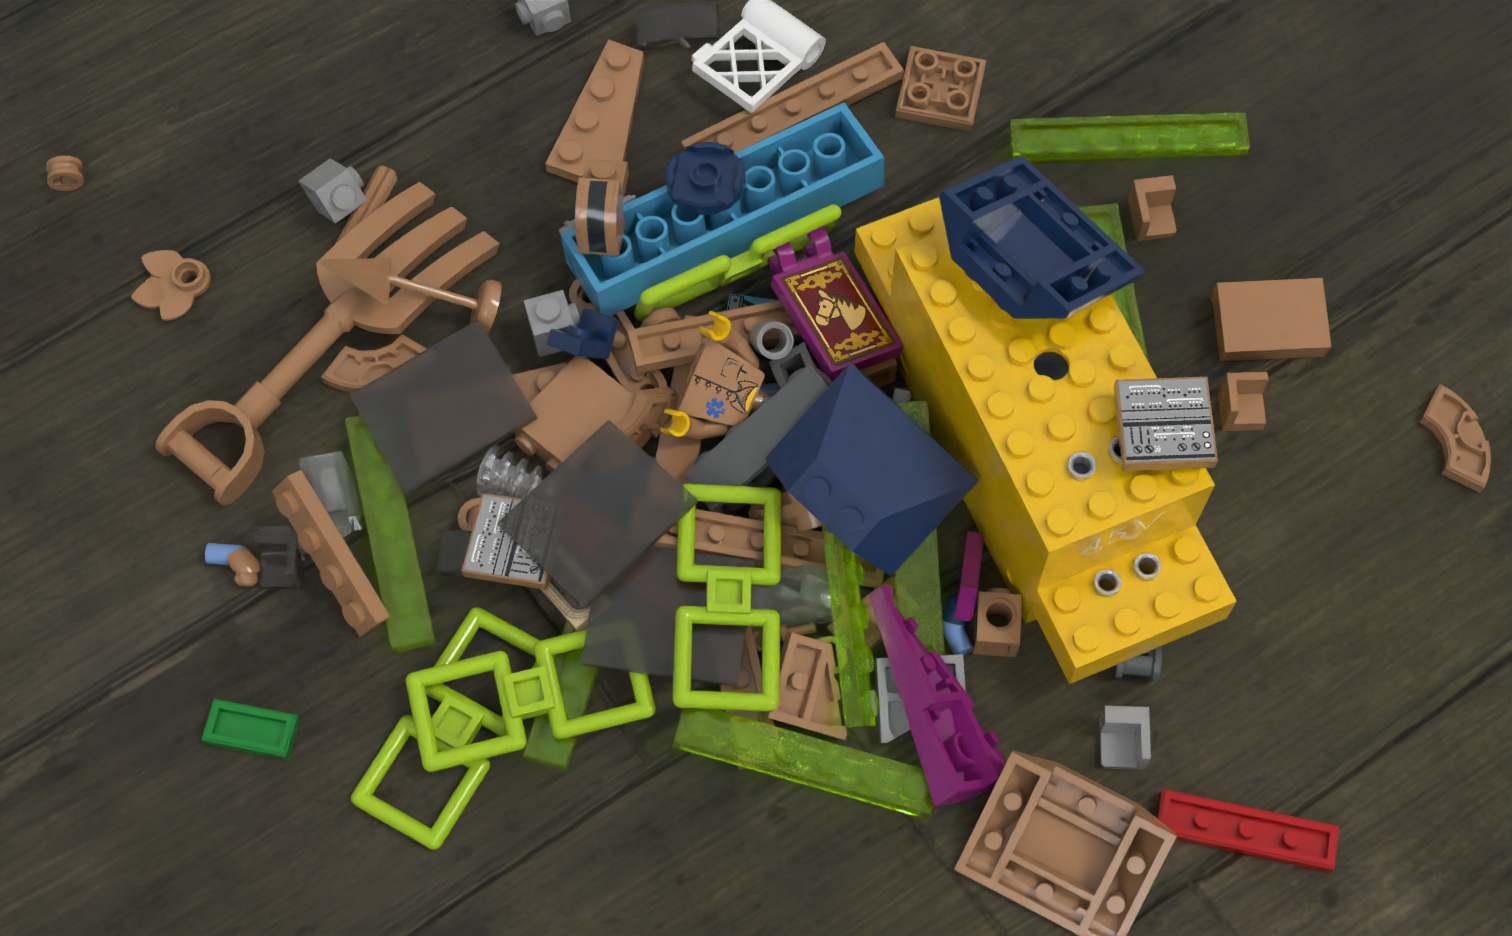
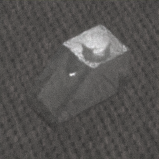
[299,451,362,537]
[751,563,844,626]

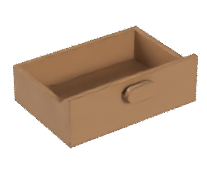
[1210,278,1331,361]

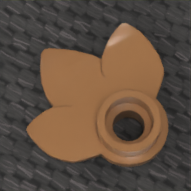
[131,250,211,321]

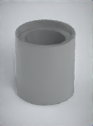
[749,319,794,360]

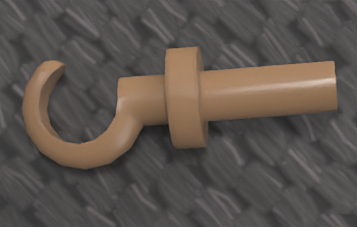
[753,622,817,653]

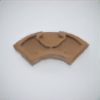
[321,334,437,394]
[1420,384,1491,493]
[591,387,678,477]

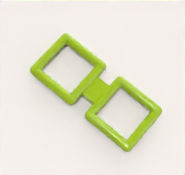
[634,204,841,322]
[673,484,782,712]
[351,607,558,850]
[406,619,656,772]

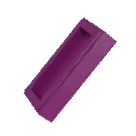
[955,531,984,622]

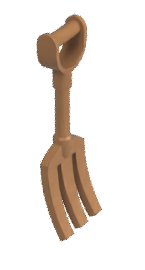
[155,182,500,506]

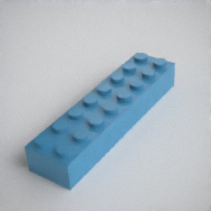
[560,103,884,316]

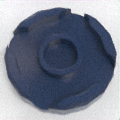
[665,142,746,215]

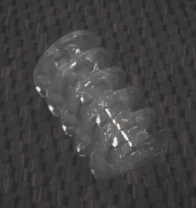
[476,445,572,504]

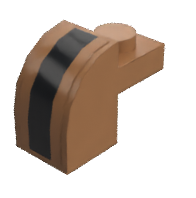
[575,159,629,256]

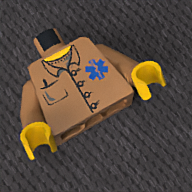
[660,311,770,440]

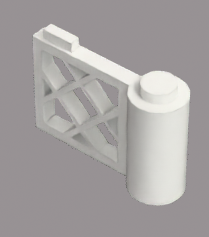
[691,0,826,113]

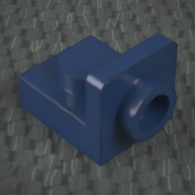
[547,309,618,359]

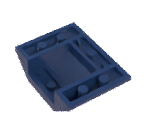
[939,155,1146,319]
[765,363,979,576]

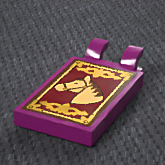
[767,227,904,380]

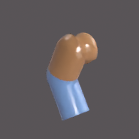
[205,543,260,586]

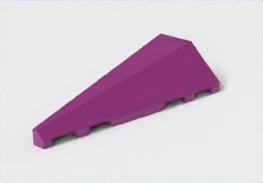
[869,586,1006,807]

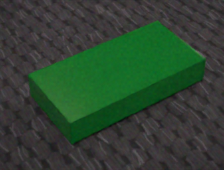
[201,699,300,761]

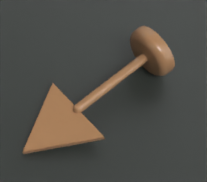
[320,258,502,336]

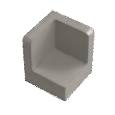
[1099,706,1151,770]

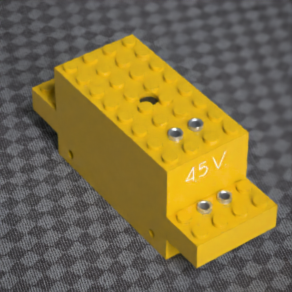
[854,197,1237,684]

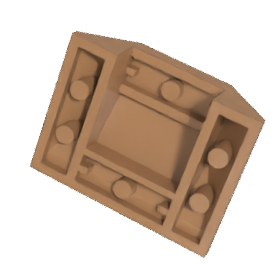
[954,750,1177,936]

